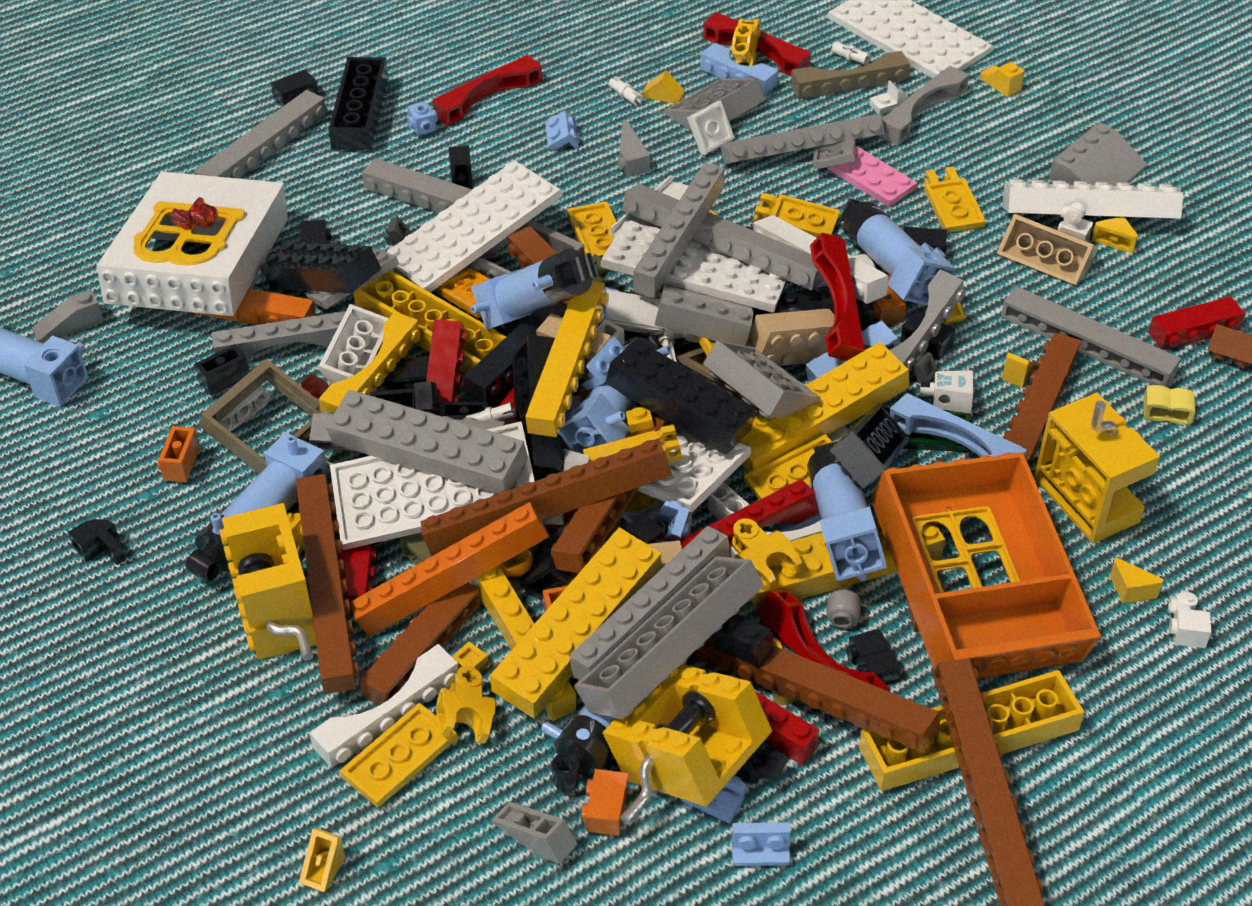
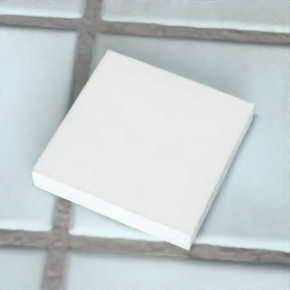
[687,101,735,155]

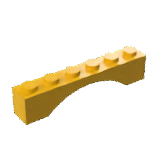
[319,312,421,413]

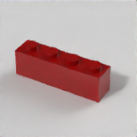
[1148,296,1246,350]
[426,319,468,402]
[339,543,378,611]
[731,676,820,766]

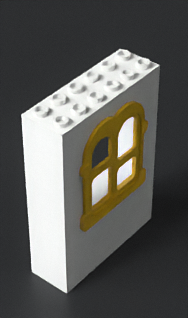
[96,172,288,316]

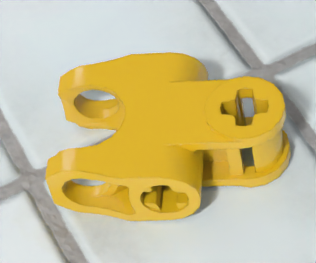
[731,18,761,66]
[732,519,803,591]
[436,666,495,744]

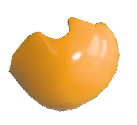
[499,549,533,578]

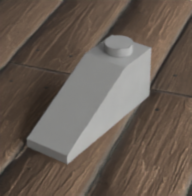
[617,120,650,177]
[32,289,104,343]
[491,801,578,864]

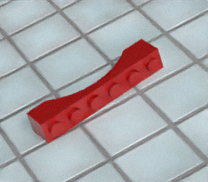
[703,12,811,77]
[432,54,542,127]
[810,232,864,361]
[679,479,818,549]
[757,589,891,692]

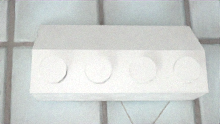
[318,304,389,384]

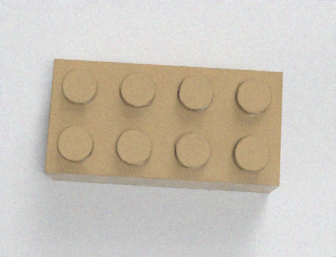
[747,309,834,366]

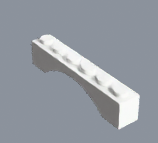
[309,644,459,768]

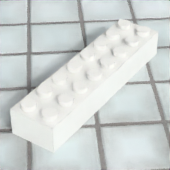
[1002,179,1183,218]

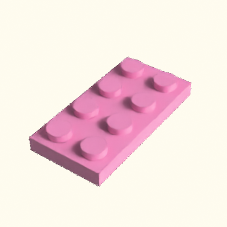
[828,146,917,207]

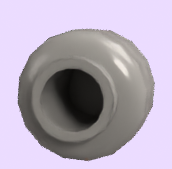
[826,589,861,628]

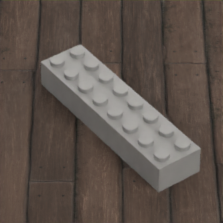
[326,390,528,494]
[574,556,764,719]

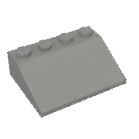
[664,78,765,131]
[1049,122,1147,186]
[655,285,753,345]
[703,340,821,419]

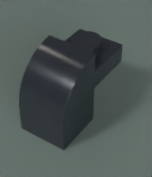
[68,519,125,565]
[735,746,788,784]

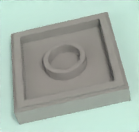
[813,140,856,170]

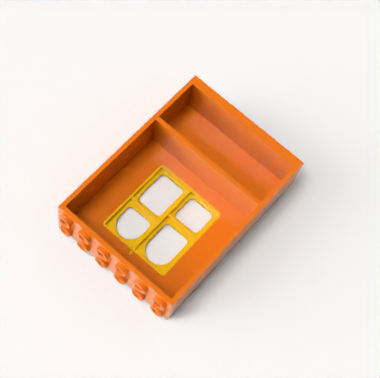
[870,452,1101,679]

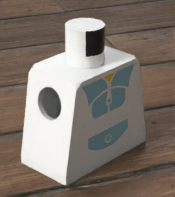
[920,370,973,414]

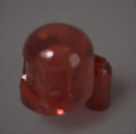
[171,197,218,230]
[301,374,329,400]

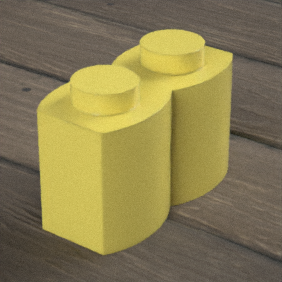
[1143,385,1195,425]

